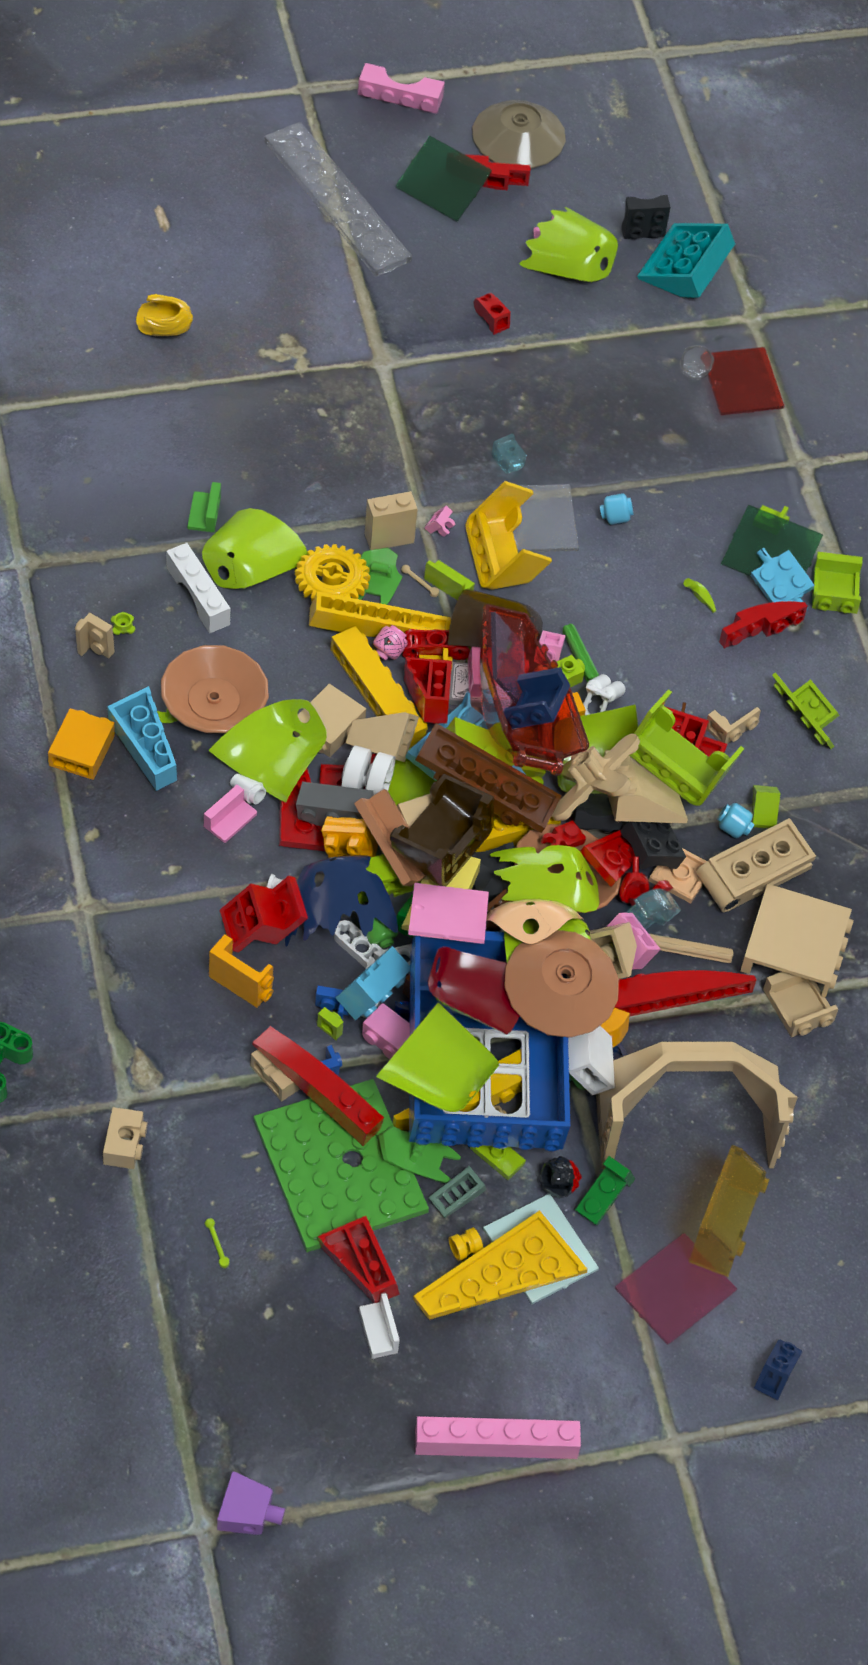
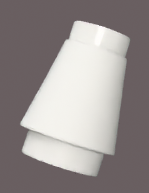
[230,774,266,804]

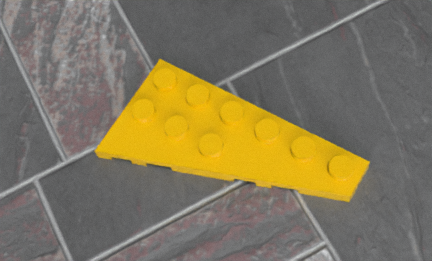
[413,1210,588,1320]

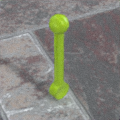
[205,1218,229,1268]

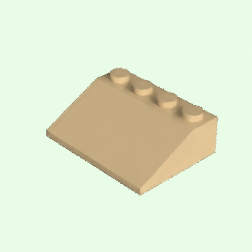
[604,750,688,823]

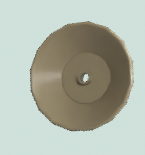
[472,100,566,169]

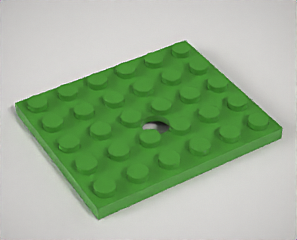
[254,1079,429,1253]

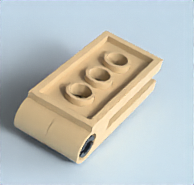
[696,818,816,912]

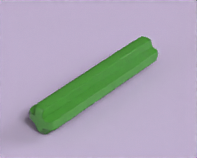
[562,624,599,681]

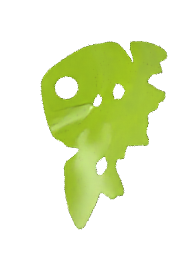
[490,845,599,913]

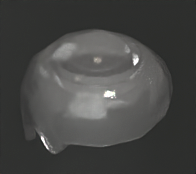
[679,345,714,380]

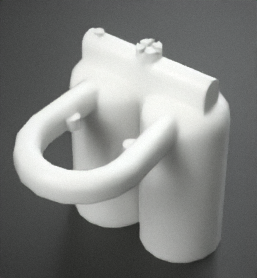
[583,674,625,715]

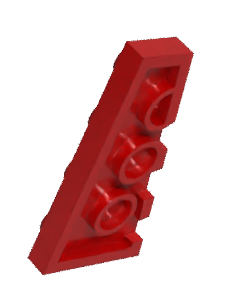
[279,768,325,851]
[580,830,635,887]

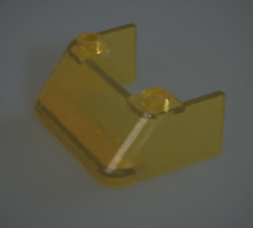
[689,1145,770,1277]

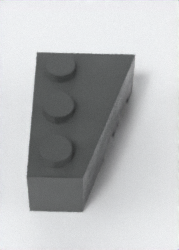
[296,782,374,827]

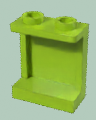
[812,552,863,614]

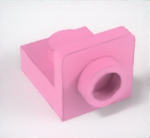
[535,631,565,666]

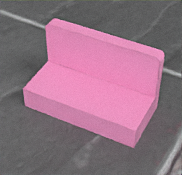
[204,785,257,843]

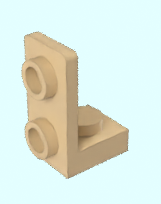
[707,707,761,744]

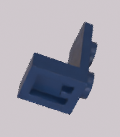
[754,1339,802,1400]

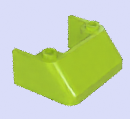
[630,689,744,806]

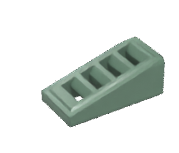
[429,1166,487,1218]

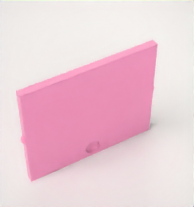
[408,883,489,944]

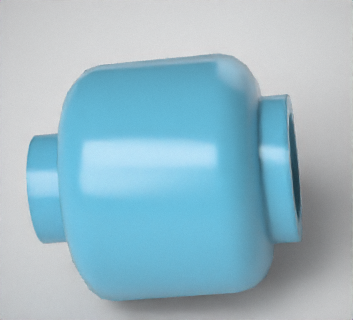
[600,493,634,525]
[717,803,754,838]

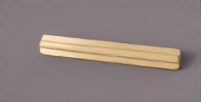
[649,934,733,963]

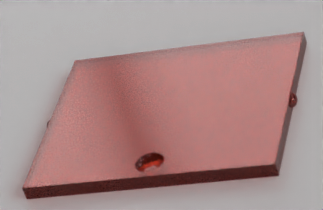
[702,347,784,415]

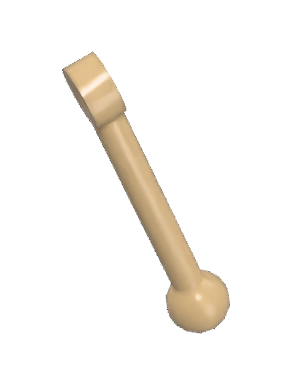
[401,565,439,597]

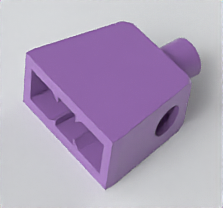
[217,1472,285,1535]

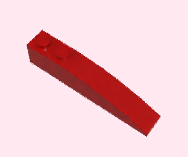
[614,970,756,1017]
[252,1026,384,1146]

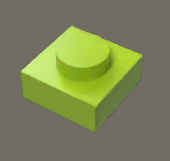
[317,1007,344,1040]

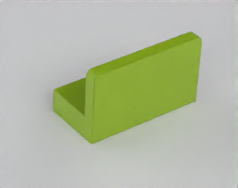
[424,560,475,601]

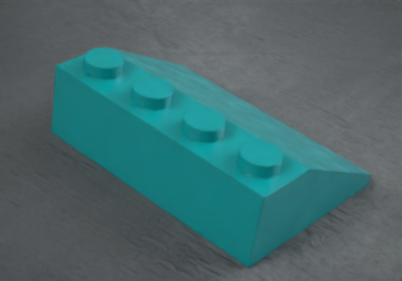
[637,223,735,298]

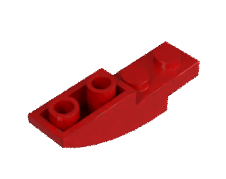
[446,153,531,191]
[719,601,808,648]

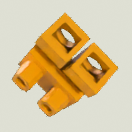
[322,816,378,860]

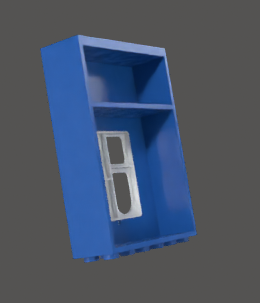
[409,931,570,1151]

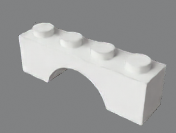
[166,543,230,633]

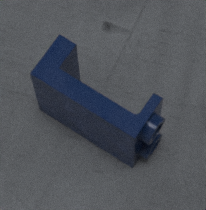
[503,667,570,729]

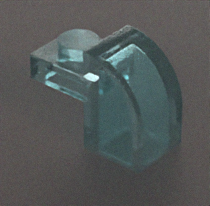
[626,889,681,930]

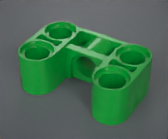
[0,1022,33,1103]

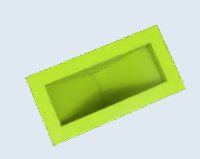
[752,785,780,828]

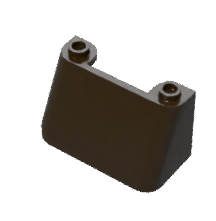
[390,774,494,887]

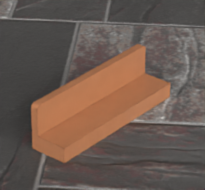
[354,789,426,887]

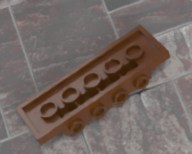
[415,723,562,833]

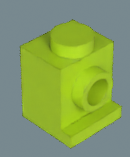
[548,655,585,688]

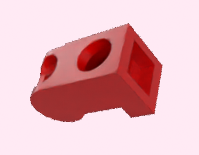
[474,293,511,335]

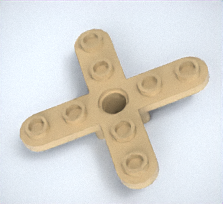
[551,734,640,821]

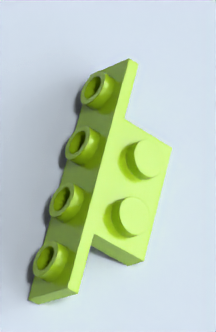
[772,672,840,749]

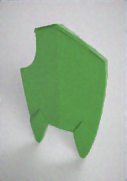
[358,548,403,605]
[379,1127,461,1183]

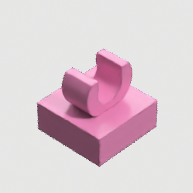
[424,506,455,536]

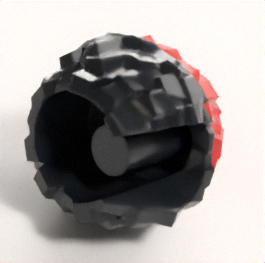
[540,1156,582,1199]

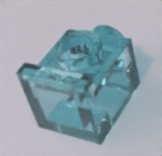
[492,433,526,474]

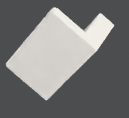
[359,1293,399,1359]

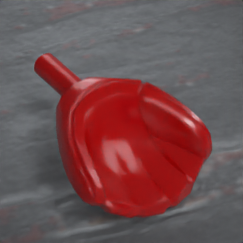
[619,857,649,904]

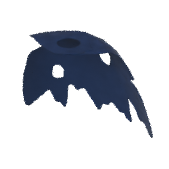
[285,855,398,947]

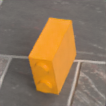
[48,708,115,780]

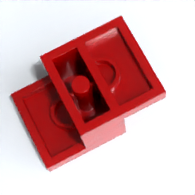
[666,707,727,757]
[220,876,308,953]

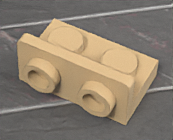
[75,612,115,658]

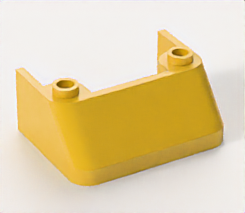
[466,481,552,590]

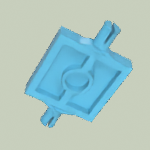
[751,548,815,611]

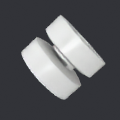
[341,745,395,795]

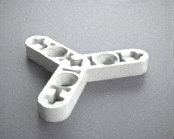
[333,920,412,1018]

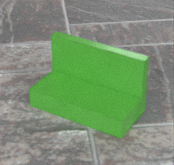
[188,482,221,533]

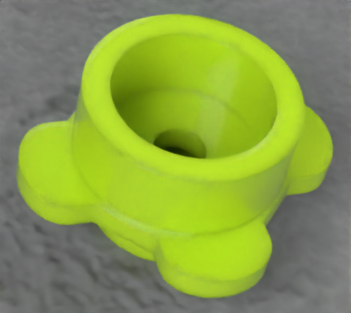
[111,612,135,635]

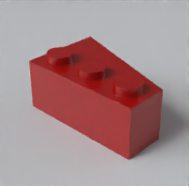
[404,657,452,724]
[317,1216,399,1303]

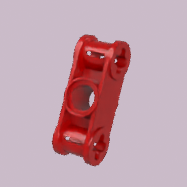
[403,629,470,660]

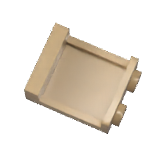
[763,972,838,1037]

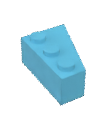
[336,946,410,1020]

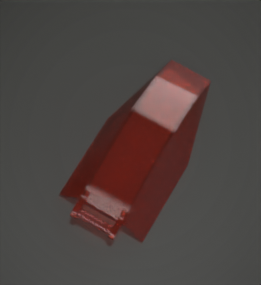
[478,604,589,776]

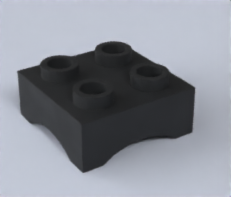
[621,195,671,239]
[571,788,623,832]
[620,821,686,869]
[472,842,515,903]

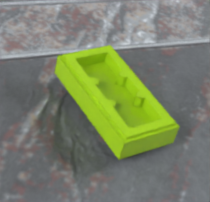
[470,1145,526,1180]

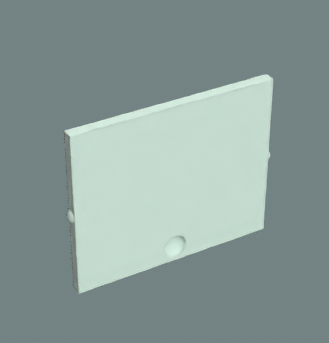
[483,1194,599,1304]

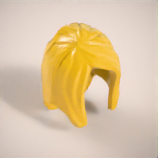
[136,294,193,336]

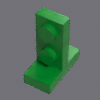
[575,1156,635,1226]

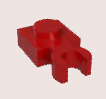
[541,821,586,847]

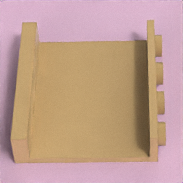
[740,884,854,997]

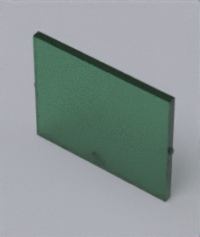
[395,136,492,222]
[721,505,823,576]

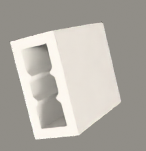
[568,1026,615,1095]

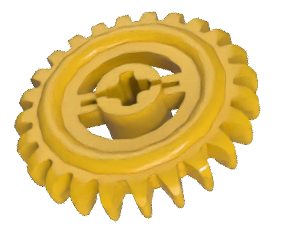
[295,544,370,602]

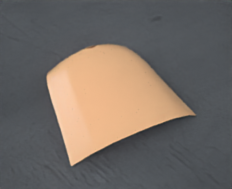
[486,899,583,944]

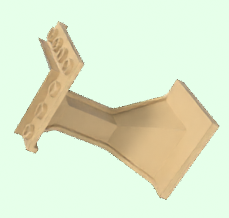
[596,1042,798,1169]

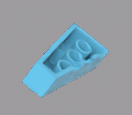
[107,686,177,791]

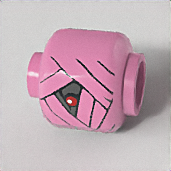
[373,625,407,661]

